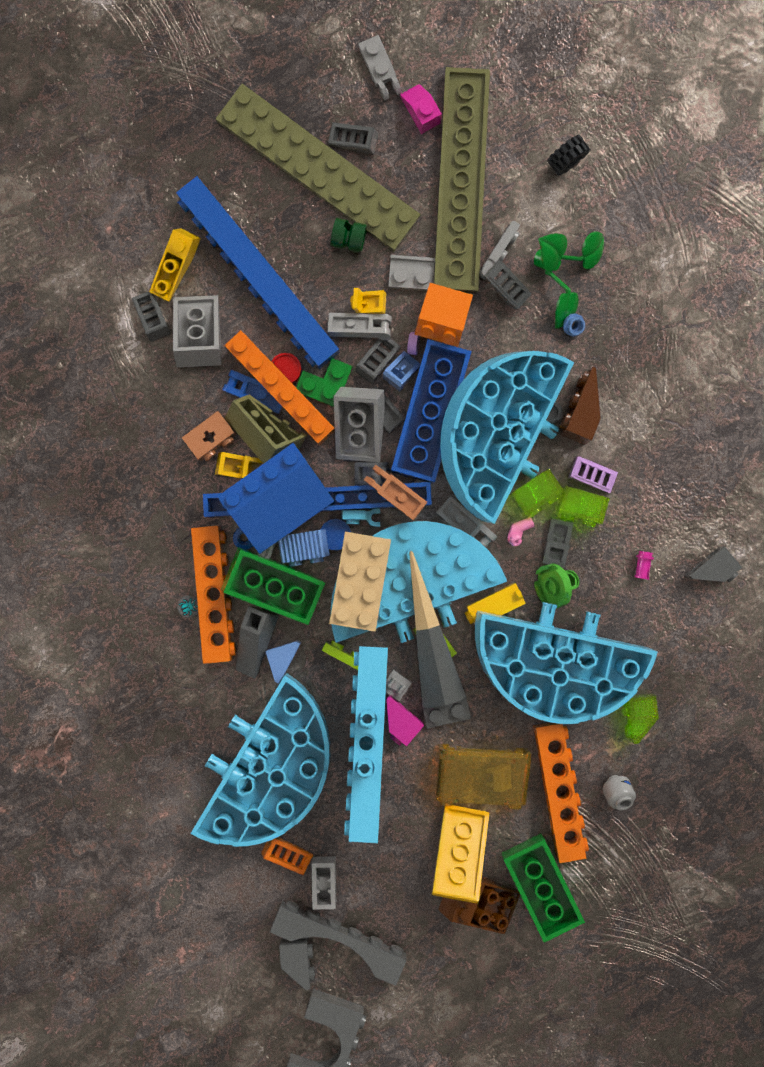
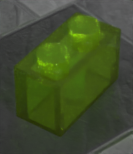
[509,469,564,517]
[556,486,610,528]

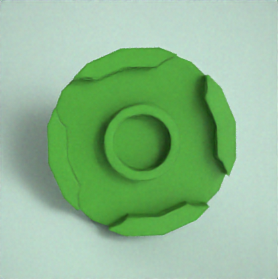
[535,563,579,609]

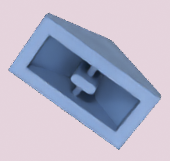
[383,351,421,392]
[265,640,301,684]

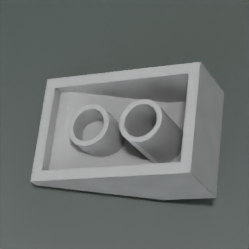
[173,295,221,368]
[334,387,385,462]

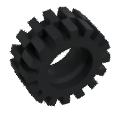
[547,134,591,176]

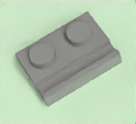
[388,255,435,291]

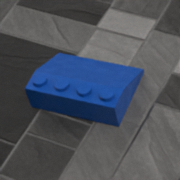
[217,443,335,554]

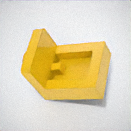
[350,288,386,314]

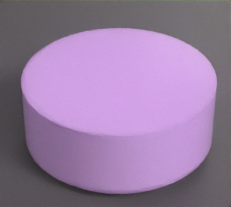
[407,332,420,355]

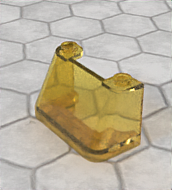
[435,744,531,809]

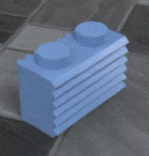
[278,529,330,567]

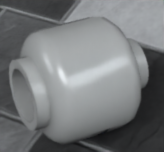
[602,775,636,811]

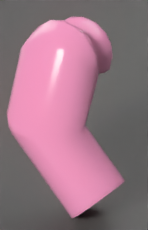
[507,517,534,546]

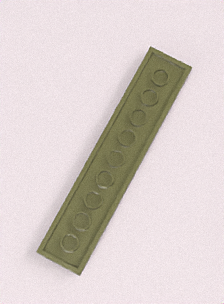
[434,67,490,293]
[216,84,421,252]

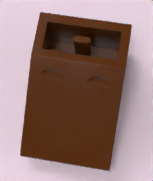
[559,367,601,445]
[438,876,520,934]

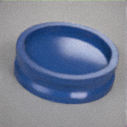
[320,519,351,550]

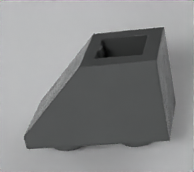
[279,938,315,990]

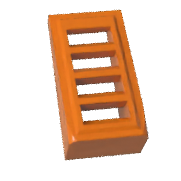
[261,837,313,876]

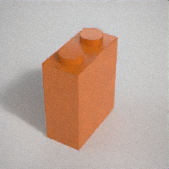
[414,283,473,347]

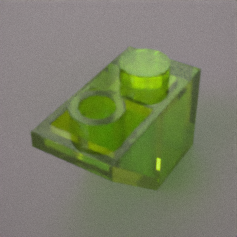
[622,693,659,744]

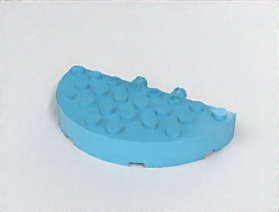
[440,351,574,524]
[331,521,507,643]
[475,602,658,724]
[344,646,388,843]
[190,673,330,847]

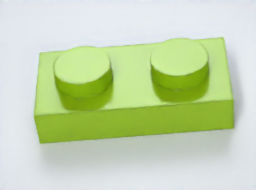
[322,640,358,670]

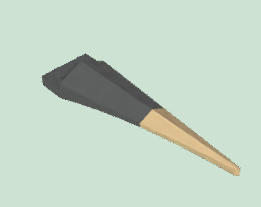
[409,551,471,729]

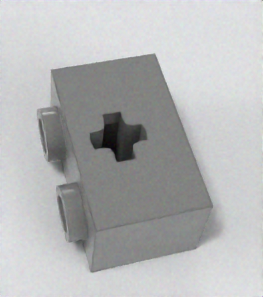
[312,856,337,910]

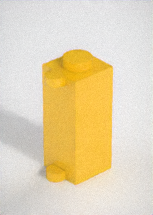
[464,583,526,625]

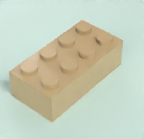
[329,532,391,632]

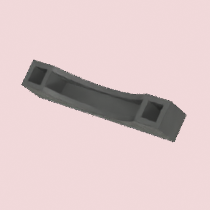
[270,901,407,986]

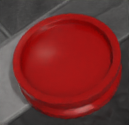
[271,353,302,384]

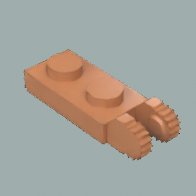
[364,465,427,520]

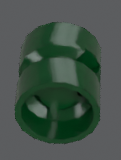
[330,218,367,253]

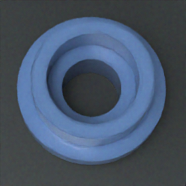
[563,313,585,336]

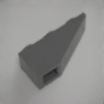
[236,606,279,678]

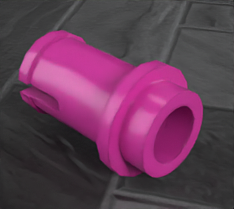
[635,551,654,580]

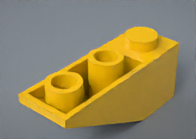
[149,228,201,302]

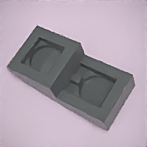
[542,517,574,568]

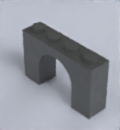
[286,988,366,1067]

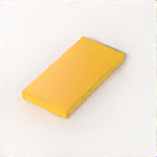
[432,804,489,904]

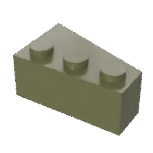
[224,394,307,464]

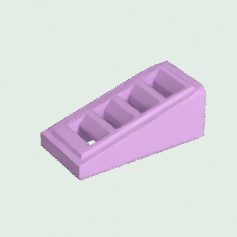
[568,456,618,494]

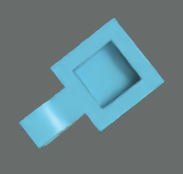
[341,509,380,527]

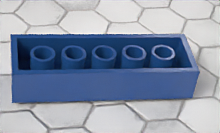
[391,339,472,484]

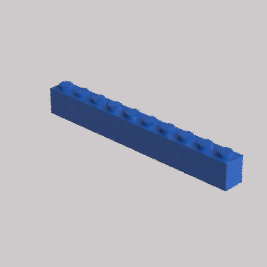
[176,176,340,370]
[203,482,432,518]

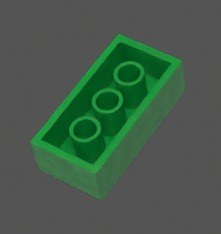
[221,547,325,625]
[501,834,585,943]

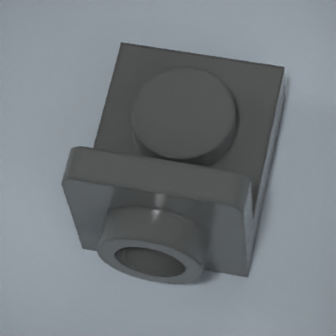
[355,462,391,485]

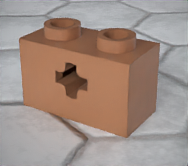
[182,411,237,461]

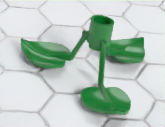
[534,231,604,329]

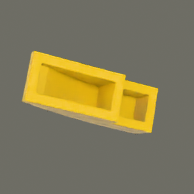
[215,452,263,479]

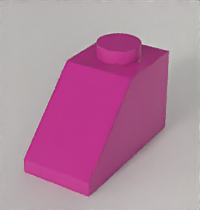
[400,84,442,134]
[386,695,424,746]

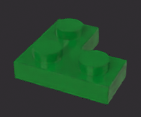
[296,358,353,407]

